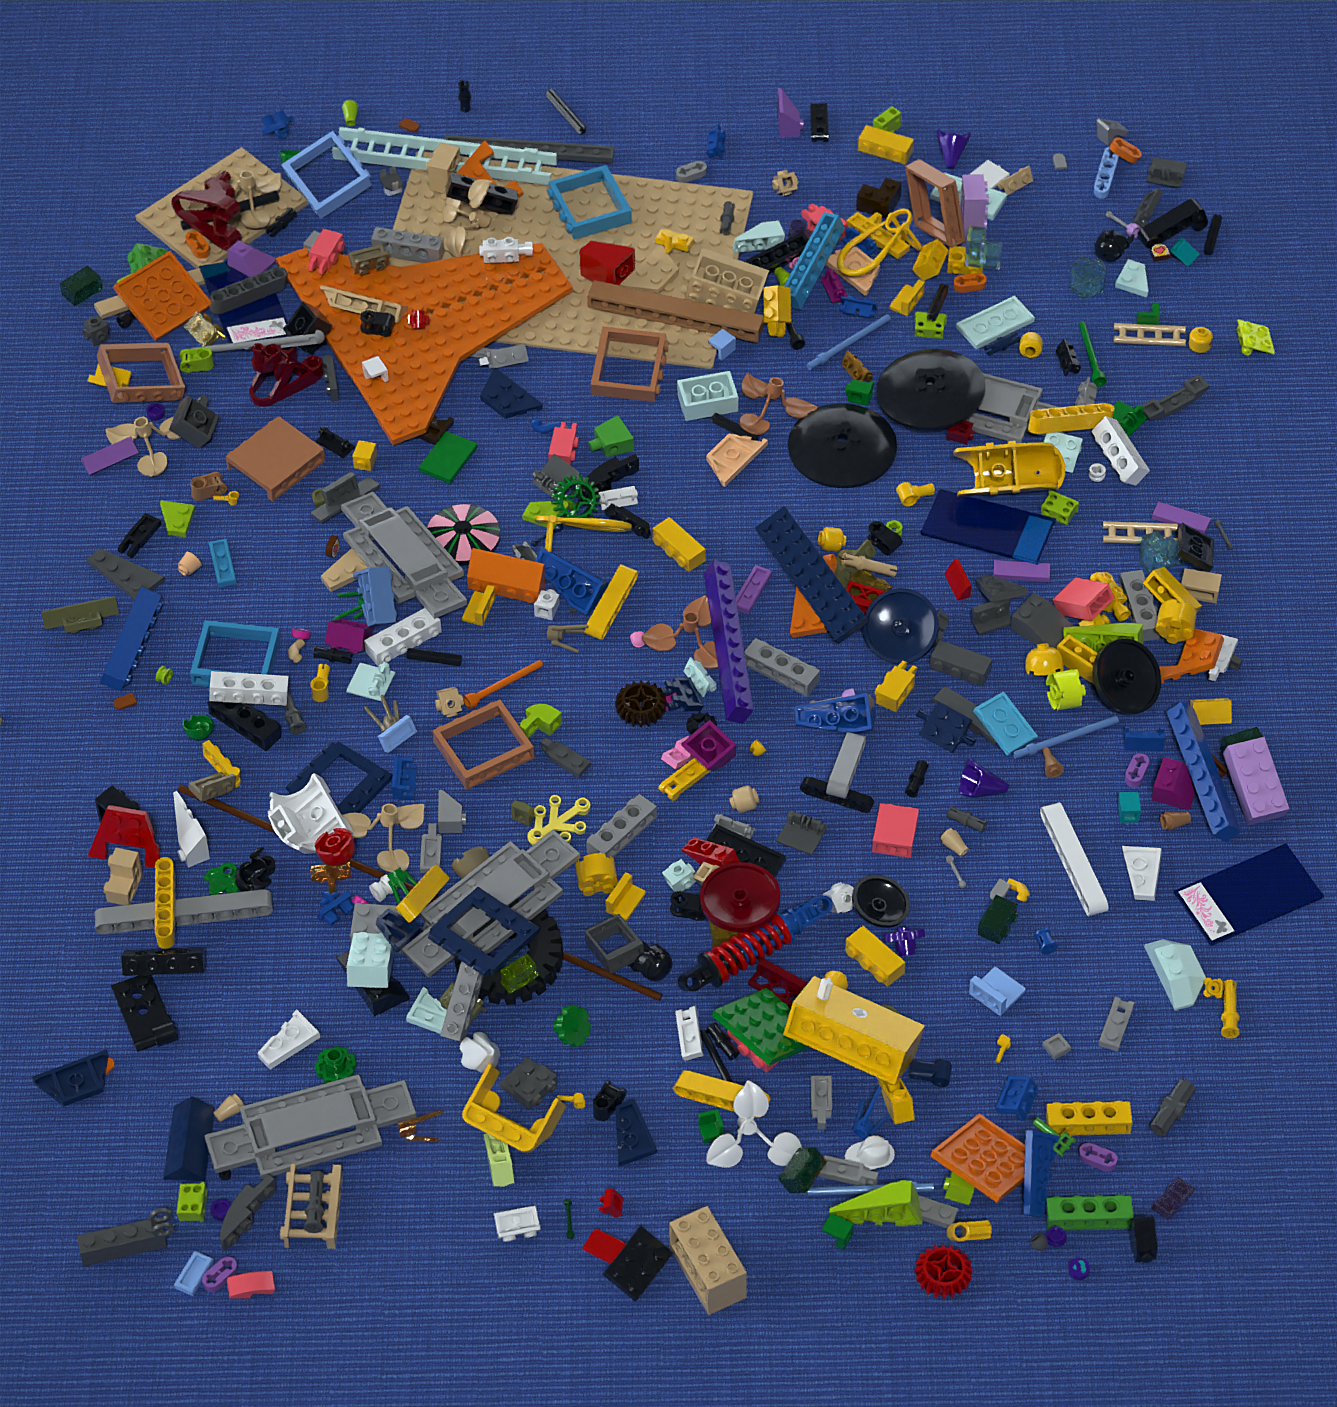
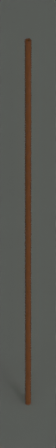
[178,784,663,1001]

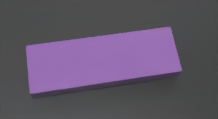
[81,436,139,475]
[1152,502,1211,534]
[993,560,1050,582]
[736,565,772,614]

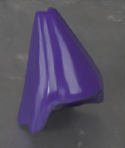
[937,129,971,169]
[959,758,1009,798]

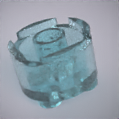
[1069,257,1106,299]

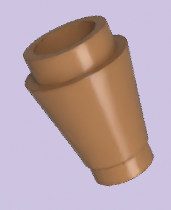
[1160,812,1191,831]

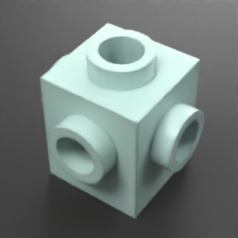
[662,859,696,892]

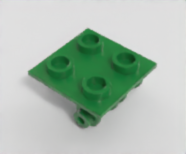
[1113,400,1148,438]

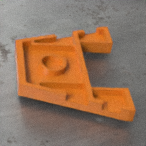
[456,141,524,208]
[1159,628,1224,684]

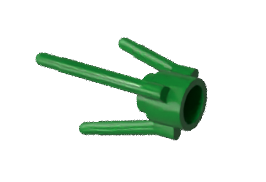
[333,592,365,620]
[387,868,433,904]

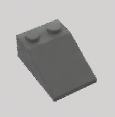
[1011,593,1074,649]

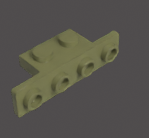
[835,539,876,589]
[41,596,119,633]

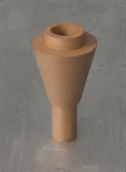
[1042,747,1064,778]

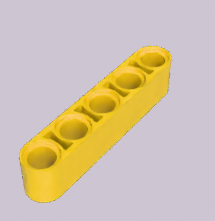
[1028,403,1114,434]
[584,565,638,640]
[155,857,175,949]
[395,864,450,923]
[673,1070,771,1118]

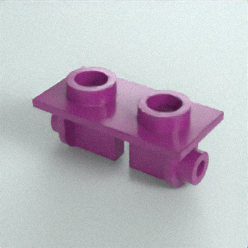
[820,268,848,303]

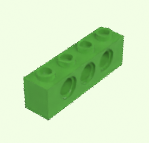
[1045,1195,1133,1231]

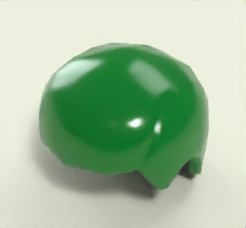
[182,715,214,741]

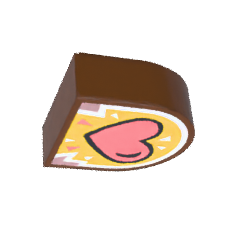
[1151,244,1171,262]
[325,535,340,558]

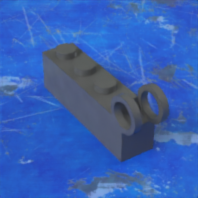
[77,1208,174,1266]

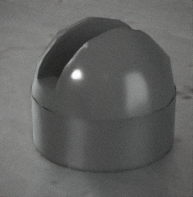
[1029,1232,1048,1251]

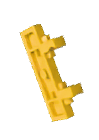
[846,212,910,259]

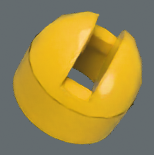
[750,739,767,756]

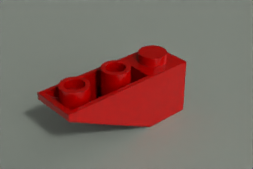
[681,837,740,867]

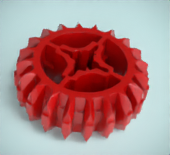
[915,1243,973,1300]

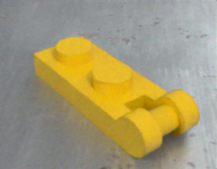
[202,740,241,788]
[658,758,711,801]

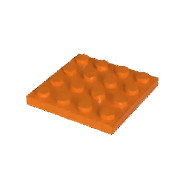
[113,251,210,342]
[930,1113,1026,1203]

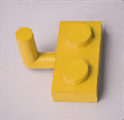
[655,229,694,253]

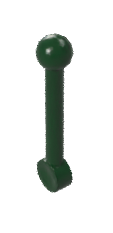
[564,1199,575,1240]

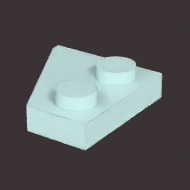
[1115,259,1148,297]
[406,987,447,1034]

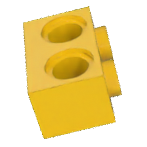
[912,239,949,281]
[947,246,985,275]

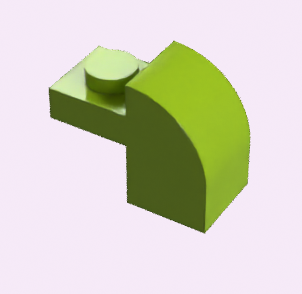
[519,704,562,739]

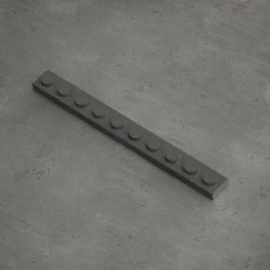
[444,135,615,163]

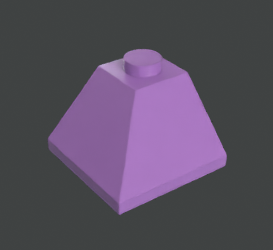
[778,88,804,137]
[228,240,276,277]

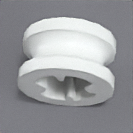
[1089,463,1106,482]

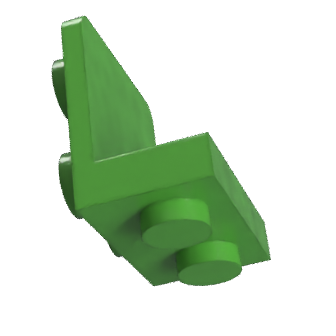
[127,243,168,274]

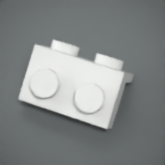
[494,1206,541,1242]

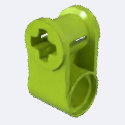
[179,347,215,373]

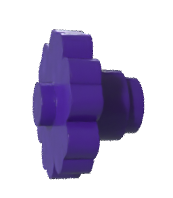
[884,926,926,956]

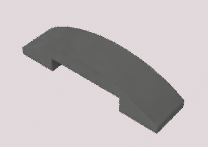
[1142,374,1210,420]

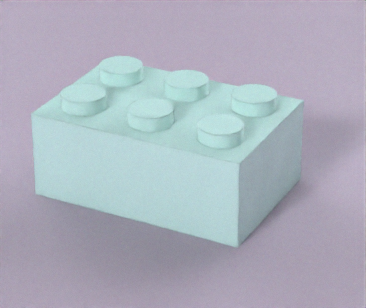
[677,371,738,421]
[347,932,394,988]

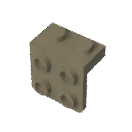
[348,244,390,275]

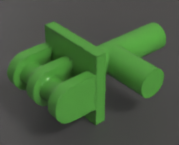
[1033,1117,1076,1157]

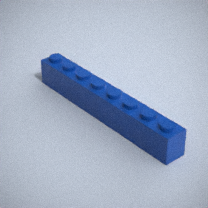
[1166,701,1241,842]

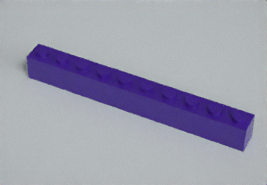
[704,560,754,724]

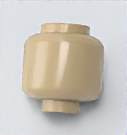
[729,785,760,813]

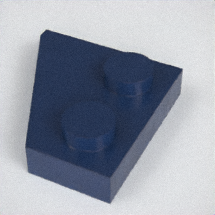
[376,909,421,953]

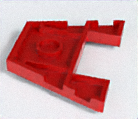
[88,805,161,868]

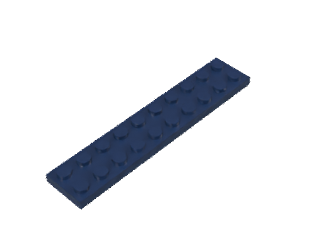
[755,506,869,644]

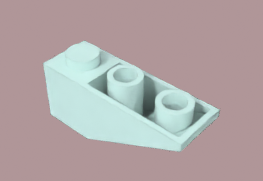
[732,221,785,253]

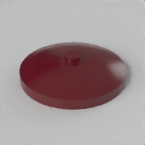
[700,862,780,932]

